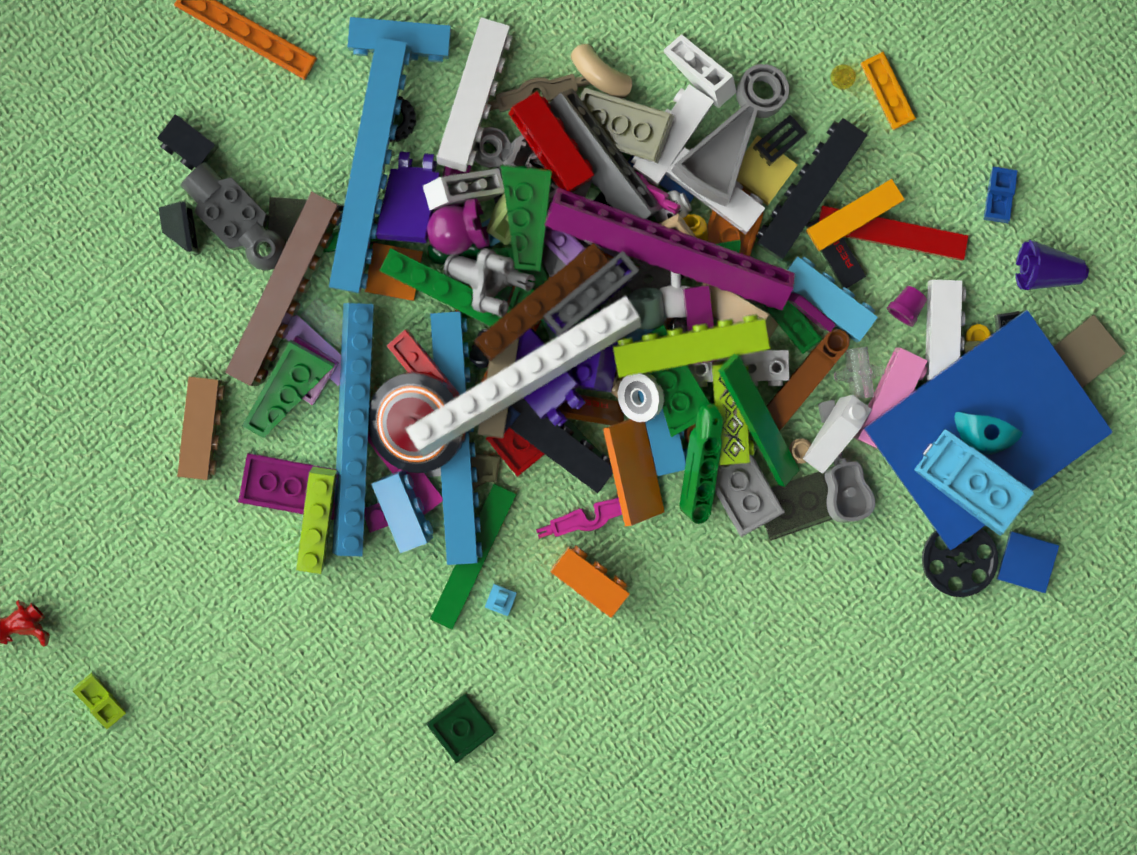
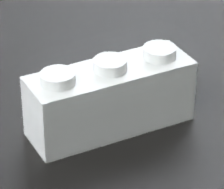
[423,168,504,210]

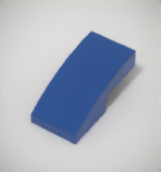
[983,167,1018,224]

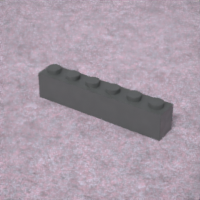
[549,88,663,220]

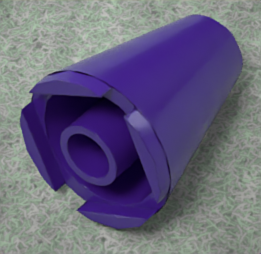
[1015,240,1089,290]

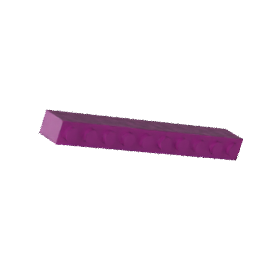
[545,188,795,310]

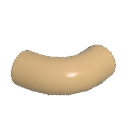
[571,44,632,99]

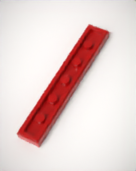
[818,206,969,261]

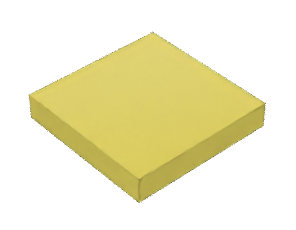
[736,135,797,206]

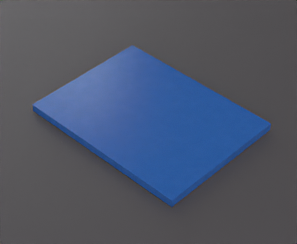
[863,310,1113,550]

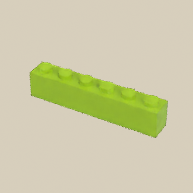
[613,314,770,377]

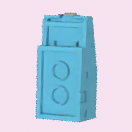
[914,429,1034,536]

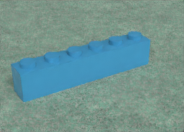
[625,327,688,476]

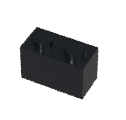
[157,114,218,171]

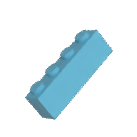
[787,257,878,343]

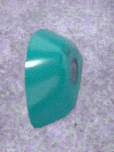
[955,412,1023,455]

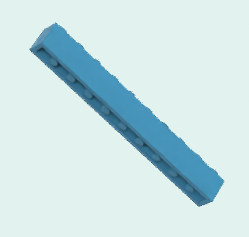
[329,37,411,294]
[332,303,374,556]
[430,312,482,565]

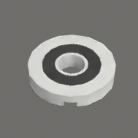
[618,372,664,422]

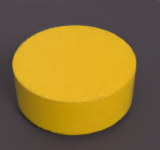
[965,324,991,341]

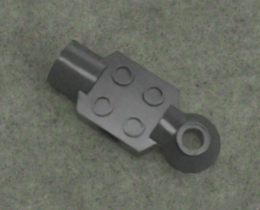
[180,162,286,271]

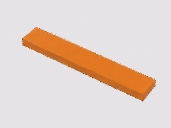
[174,0,317,80]

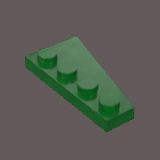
[501,164,552,271]

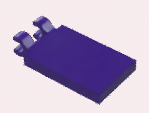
[376,151,441,243]
[515,329,586,427]

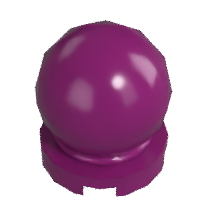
[427,198,490,254]

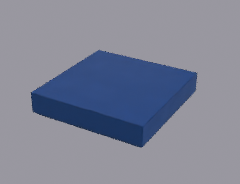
[996,531,1059,593]

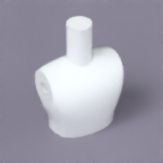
[660,272,692,317]

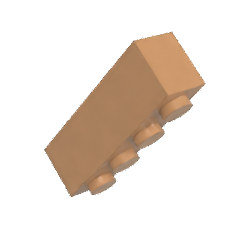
[177,377,225,480]

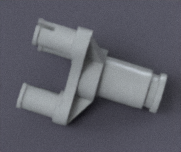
[444,249,535,317]

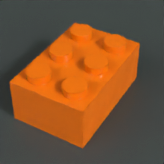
[550,545,630,618]

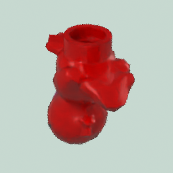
[0,600,50,647]

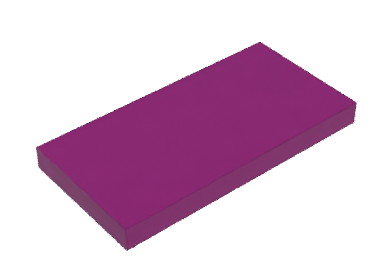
[238,453,336,520]

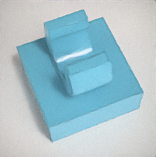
[485,584,517,616]

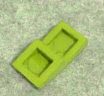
[73,672,126,729]

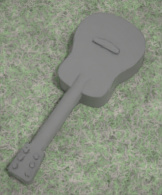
[818,400,875,523]

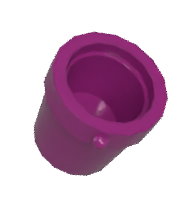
[887,285,927,327]

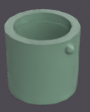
[629,288,667,329]

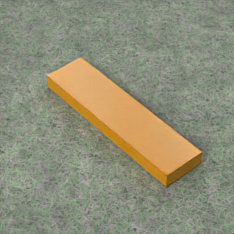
[806,179,905,252]

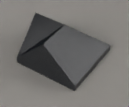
[158,201,199,255]

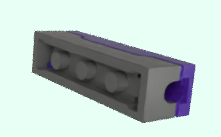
[543,251,639,337]

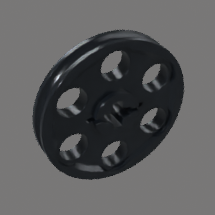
[922,528,998,597]

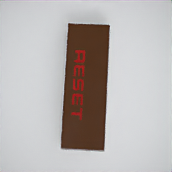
[558,394,624,426]

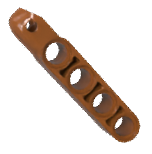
[766,329,850,431]

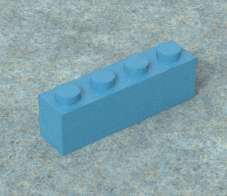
[347,17,451,63]

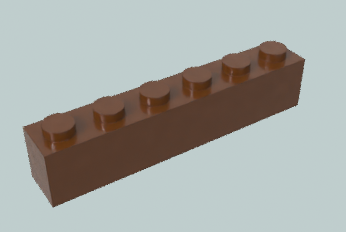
[475,243,609,362]

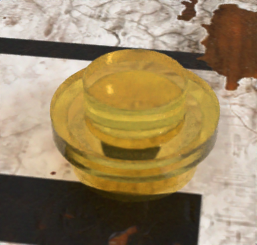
[830,64,856,90]

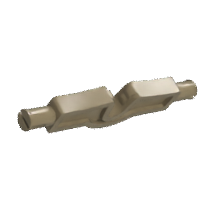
[487,74,591,112]

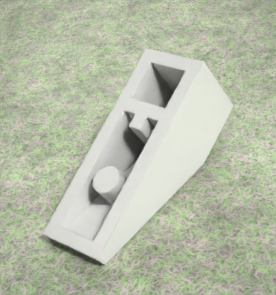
[664,34,736,108]
[803,395,872,473]

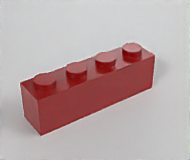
[508,91,594,193]

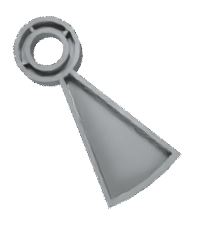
[671,64,789,207]

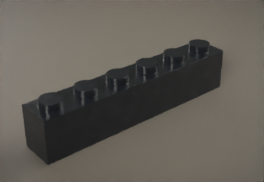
[756,118,867,261]
[510,398,613,494]

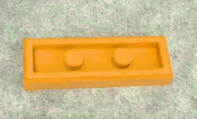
[860,52,916,131]

